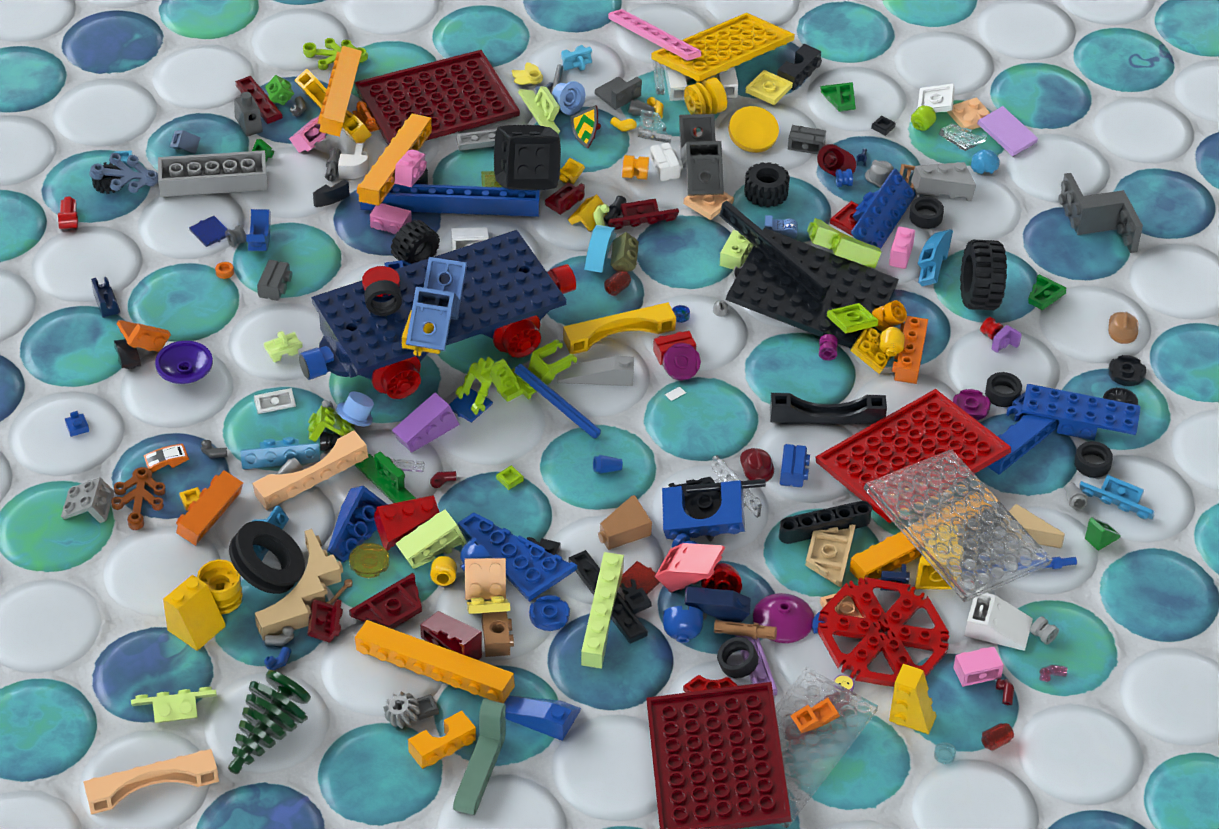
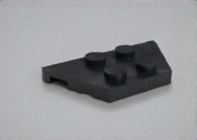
[668,476,722,542]

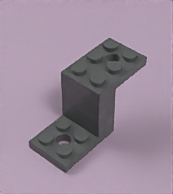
[679,114,724,196]
[1058,173,1143,253]

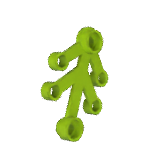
[303,38,368,70]

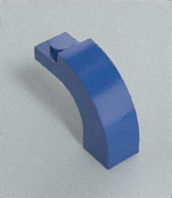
[246,209,271,251]

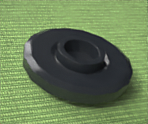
[1103,387,1138,405]

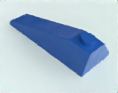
[327,486,388,563]
[505,695,581,741]

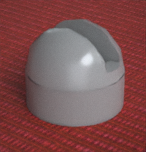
[713,300,728,316]

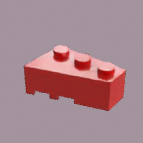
[373,495,440,552]

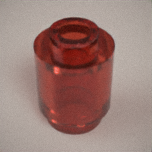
[604,271,631,296]
[981,723,1014,751]

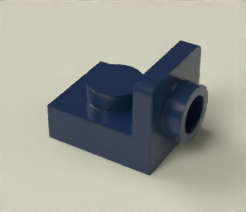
[880,564,910,591]

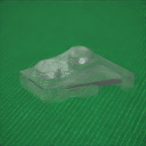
[638,109,672,144]
[939,124,988,151]

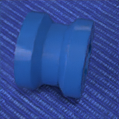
[836,169,853,187]

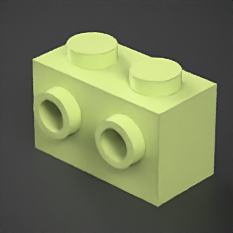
[720,230,754,270]

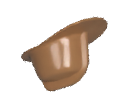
[1108,312,1139,344]

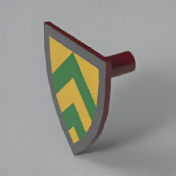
[570,105,601,148]

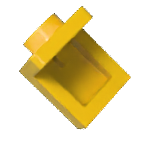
[559,158,585,185]

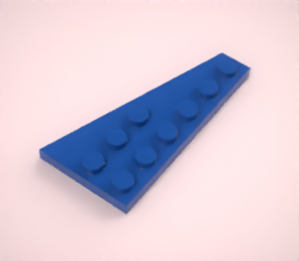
[458,513,578,602]

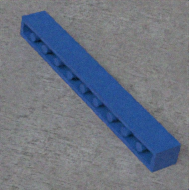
[360,184,540,217]

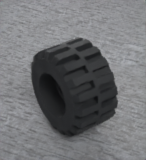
[744,162,790,207]
[391,220,440,264]

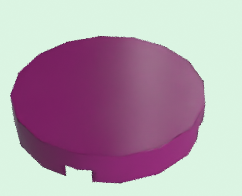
[663,343,701,381]
[953,389,991,420]

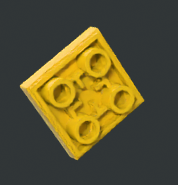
[850,327,891,374]

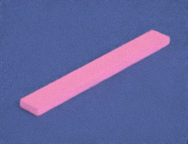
[608,9,701,61]

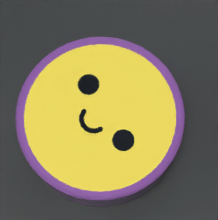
[833,675,854,695]

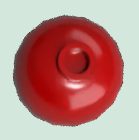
[701,563,742,593]

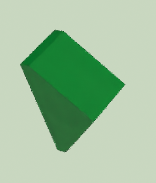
[1085,517,1121,551]

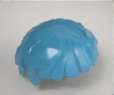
[971,149,1000,174]

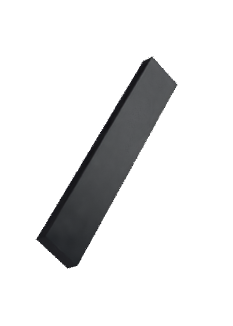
[568,550,648,644]

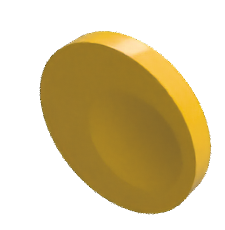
[728,106,779,153]

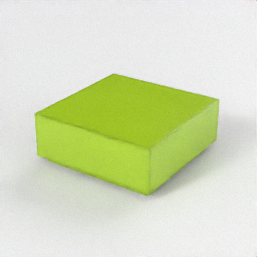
[496,465,524,490]

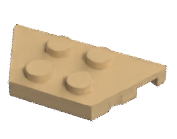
[805,525,856,587]

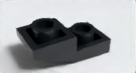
[313,179,350,207]
[114,339,141,369]

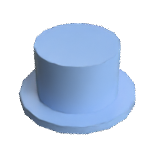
[552,81,586,115]
[336,391,374,427]

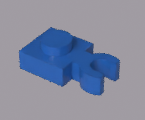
[1006,392,1027,421]

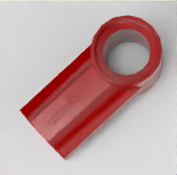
[58,196,78,229]

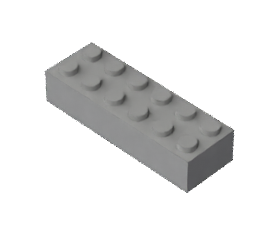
[158,150,268,197]

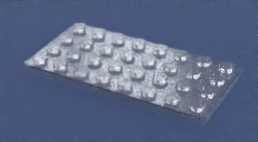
[775,667,878,829]

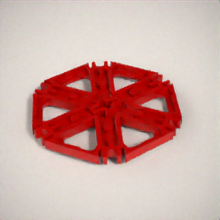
[817,577,949,687]

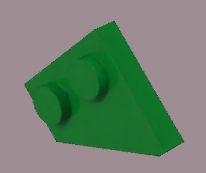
[820,82,856,111]
[1028,274,1066,310]

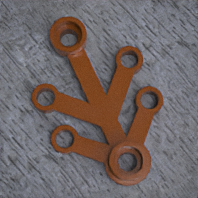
[111,467,166,530]

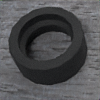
[909,196,944,229]
[365,280,402,316]
[985,372,1022,407]
[1074,441,1113,478]
[717,637,759,678]

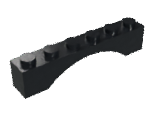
[770,393,887,425]

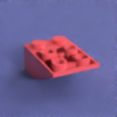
[655,543,725,593]

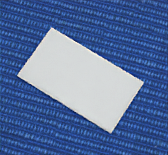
[665,387,686,401]

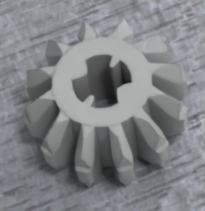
[383,691,420,729]

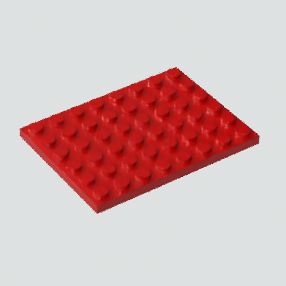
[815,389,1011,524]

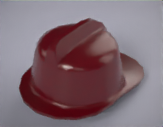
[817,144,856,177]
[740,448,774,482]

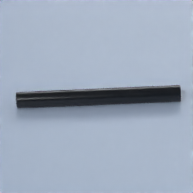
[686,479,766,493]

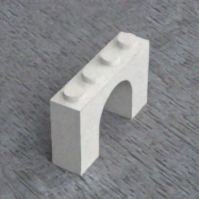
[665,66,738,101]

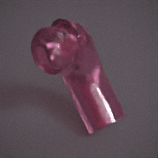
[1039,665,1067,682]

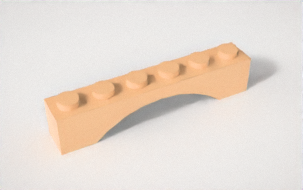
[252,430,368,510]
[83,749,219,814]

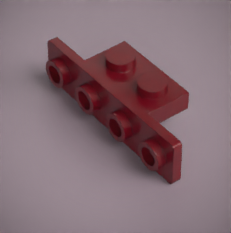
[607,198,679,230]

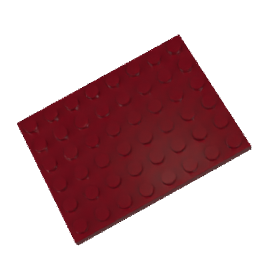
[354,50,520,145]
[646,682,792,829]

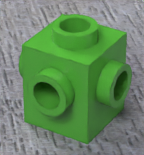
[265,75,294,106]

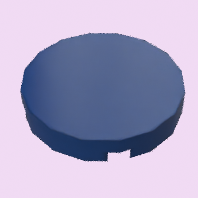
[529,595,570,631]

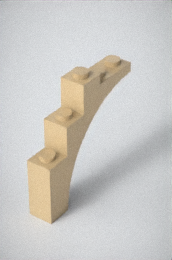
[255,529,343,640]

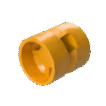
[622,155,649,180]
[872,300,907,331]

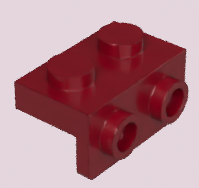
[545,182,585,215]
[307,599,343,643]

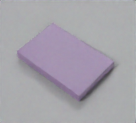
[977,106,1038,156]

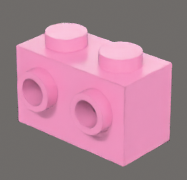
[289,116,326,153]
[394,150,427,187]
[953,647,1004,687]

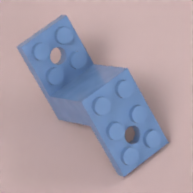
[406,257,467,351]

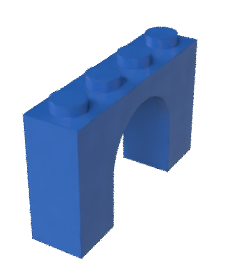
[662,480,745,540]

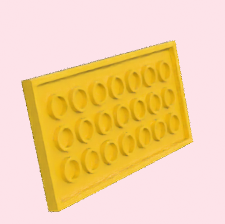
[651,13,795,82]

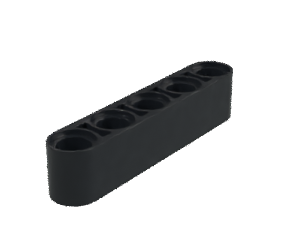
[778,501,872,544]

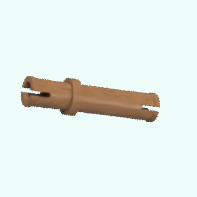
[714,620,777,640]

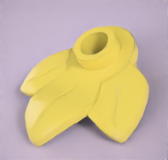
[511,62,543,85]

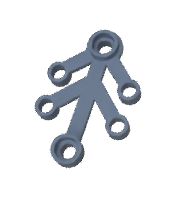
[89,153,158,193]

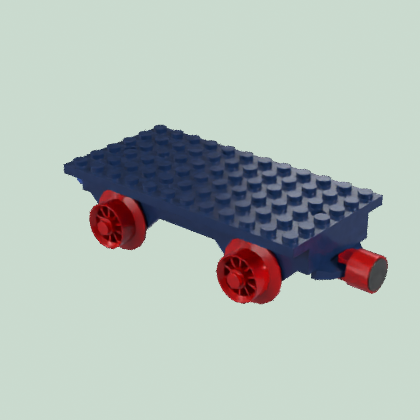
[299,230,576,399]

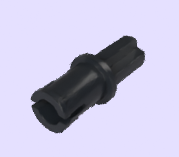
[604,196,627,224]

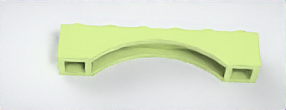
[581,552,624,669]

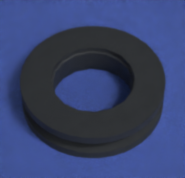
[229,521,305,594]

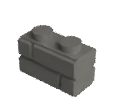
[788,125,826,154]
[257,260,292,301]

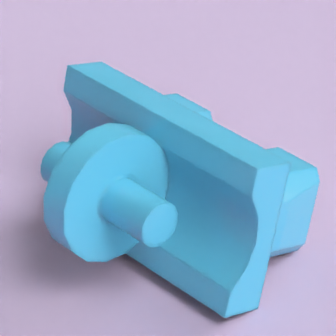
[561,45,592,71]

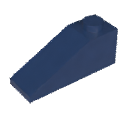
[684,586,751,623]

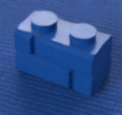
[780,444,810,488]

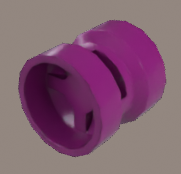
[818,334,838,361]

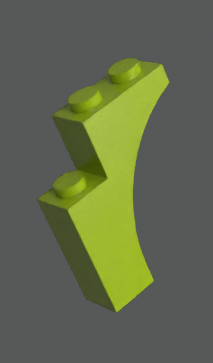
[807,218,882,269]

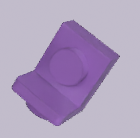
[991,325,1022,353]

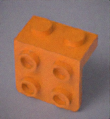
[117,320,171,352]

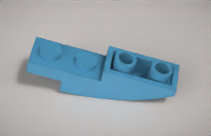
[918,229,953,286]

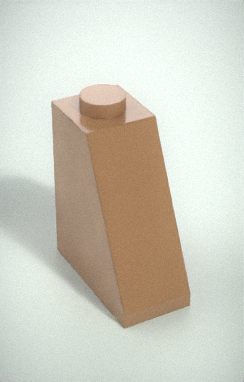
[598,495,652,550]

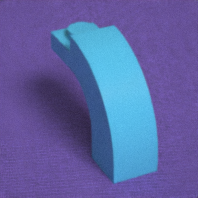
[584,225,616,273]

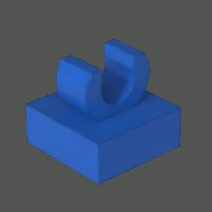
[65,411,89,437]

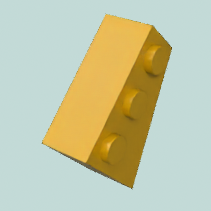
[889,664,937,734]

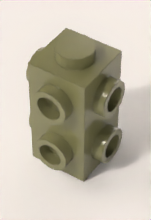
[610,232,639,275]

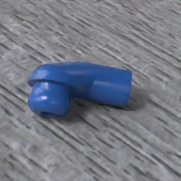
[264,647,292,670]

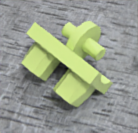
[264,331,303,362]

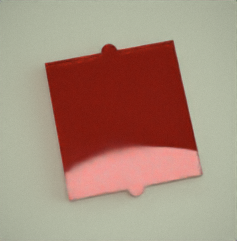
[620,561,660,594]

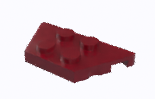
[349,573,422,629]

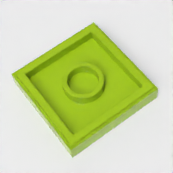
[827,303,878,334]

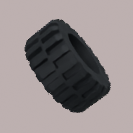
[960,239,1007,311]

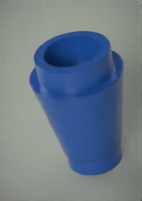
[593,455,623,474]

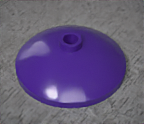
[155,341,213,384]

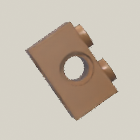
[482,611,514,657]

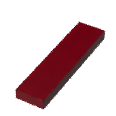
[235,76,283,124]

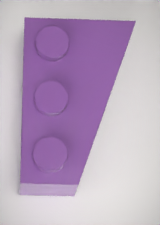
[392,392,460,453]

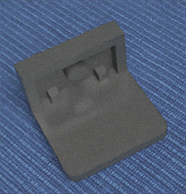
[595,77,642,110]

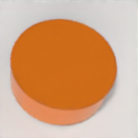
[215,262,234,279]

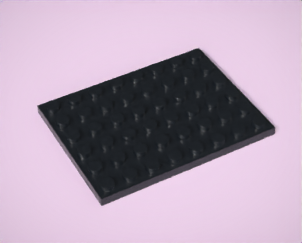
[725,228,899,348]

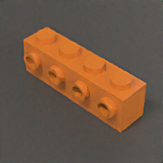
[892,316,928,384]
[176,470,243,546]

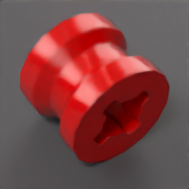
[980,317,1004,340]

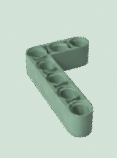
[453,699,506,815]

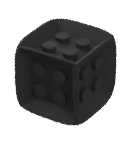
[494,125,561,190]

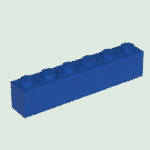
[987,414,1059,475]

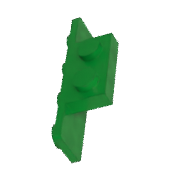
[355,451,416,503]

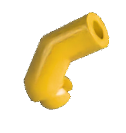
[610,117,637,132]

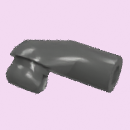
[290,96,307,117]
[201,440,227,458]

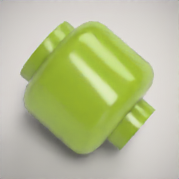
[911,105,936,131]

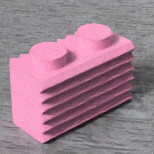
[370,203,412,234]
[889,227,915,269]

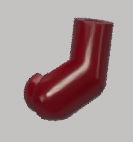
[430,471,456,488]
[996,678,1014,705]

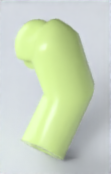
[593,204,609,226]

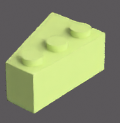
[395,509,467,569]

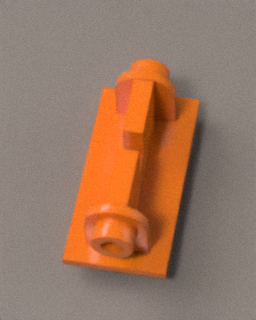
[352,101,379,132]

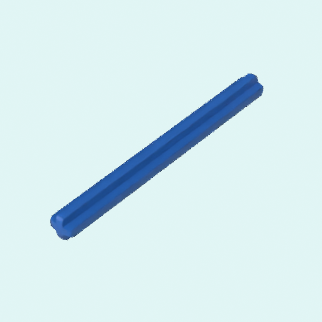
[514,364,601,439]

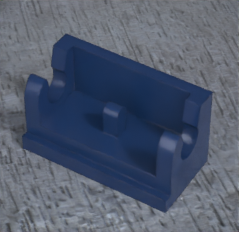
[91,277,120,318]

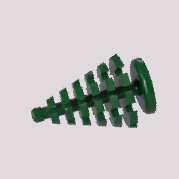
[228,670,311,774]

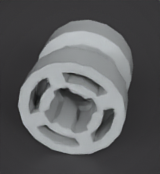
[1030,616,1059,645]

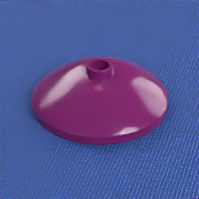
[753,593,814,643]

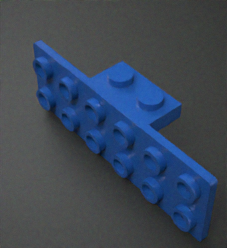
[851,169,916,249]
[1022,384,1141,441]

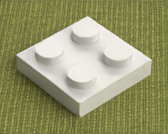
[918,84,955,113]

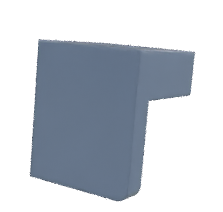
[170,130,201,154]

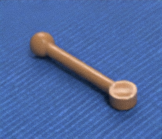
[325,579,352,605]

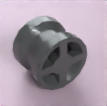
[225,225,246,247]

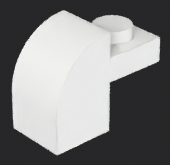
[338,143,369,179]

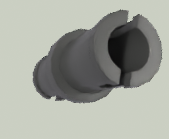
[325,148,341,181]

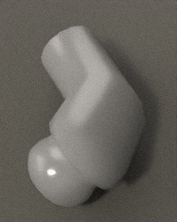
[265,626,295,646]

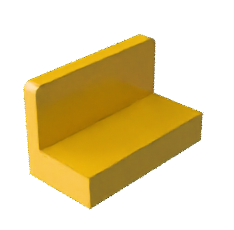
[568,194,607,232]

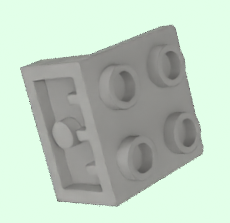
[61,477,114,523]

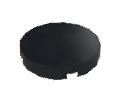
[1108,355,1146,386]

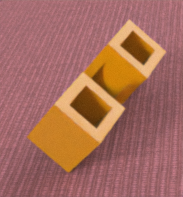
[408,710,476,769]

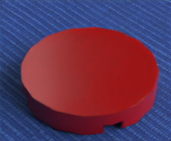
[362,266,400,297]

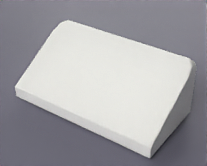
[254,388,296,414]

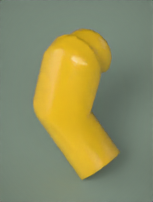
[647,97,664,119]

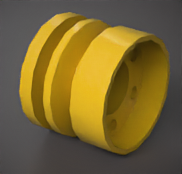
[684,77,727,114]
[197,559,243,615]

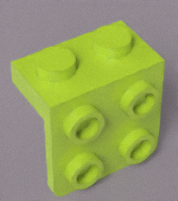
[308,405,355,442]

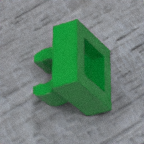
[252,139,275,162]

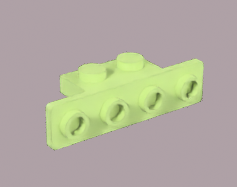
[518,86,560,134]
[131,687,217,723]

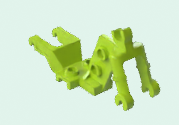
[455,339,577,415]

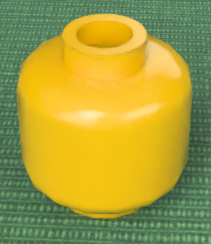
[880,327,905,356]
[430,556,457,586]

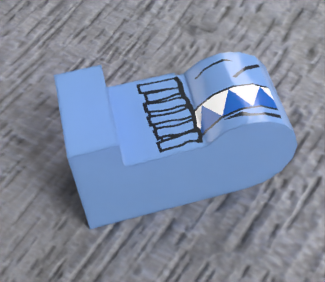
[764,215,798,239]

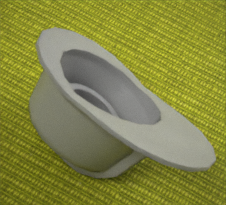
[865,160,894,188]

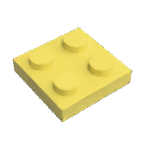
[745,70,793,105]
[467,596,510,614]

